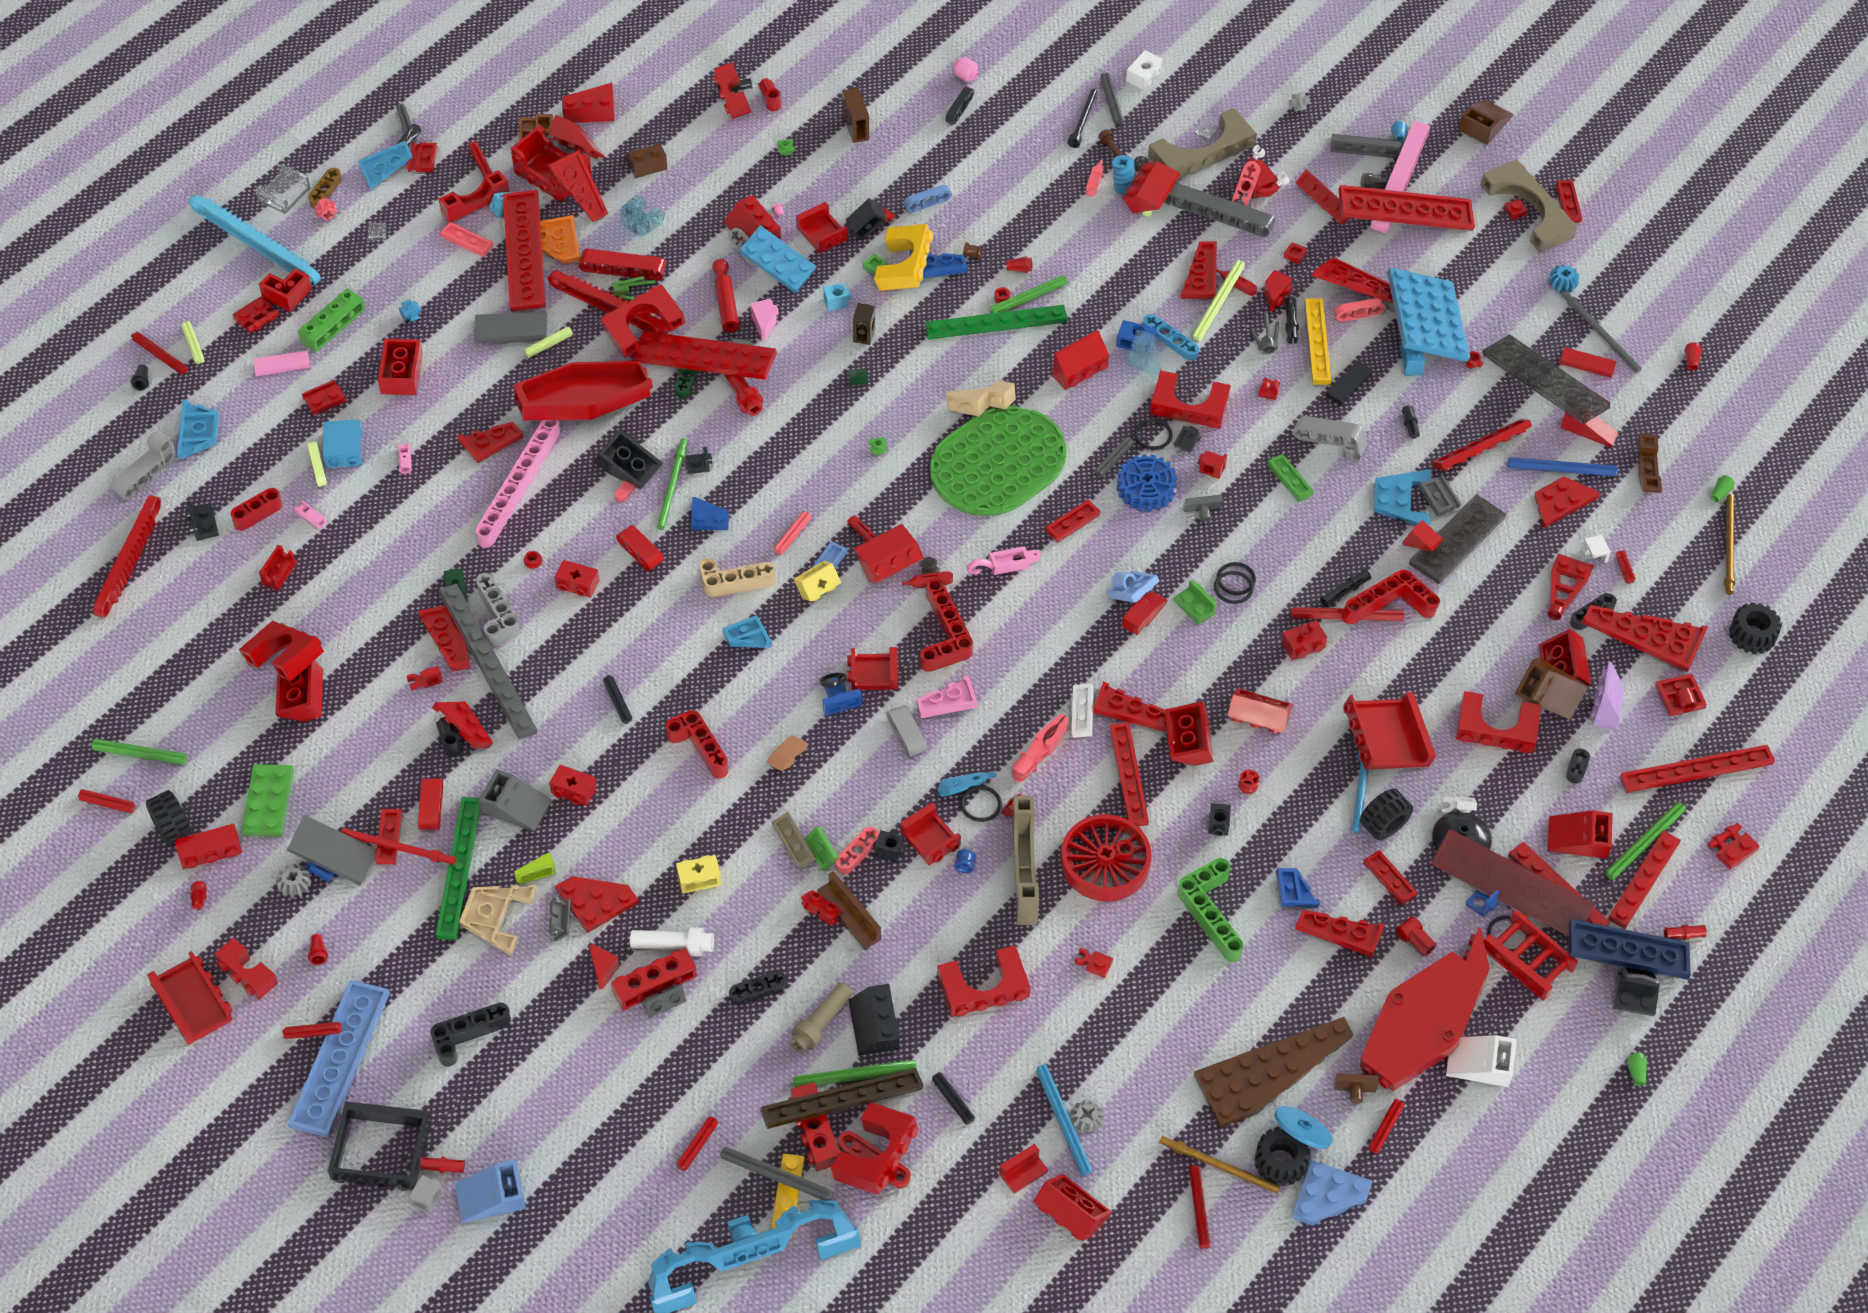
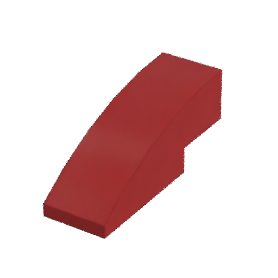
[1122,591,1168,635]

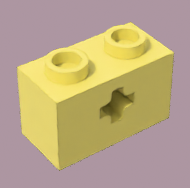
[794,561,841,601]
[676,855,721,894]

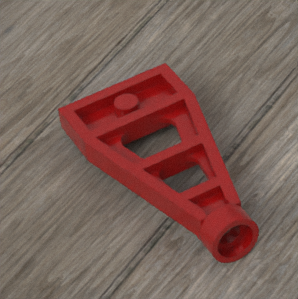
[1547,553,1594,620]

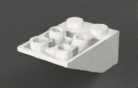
[1446,1035,1517,1087]

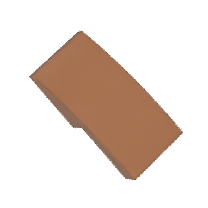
[767,735,807,771]

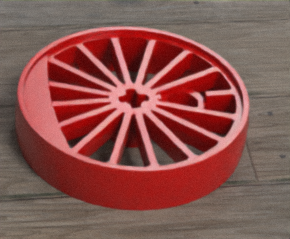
[1060,814,1152,901]

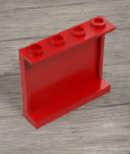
[1343,692,1436,770]

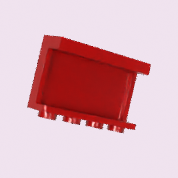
[147,951,233,1045]

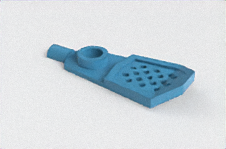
[937,771,996,797]

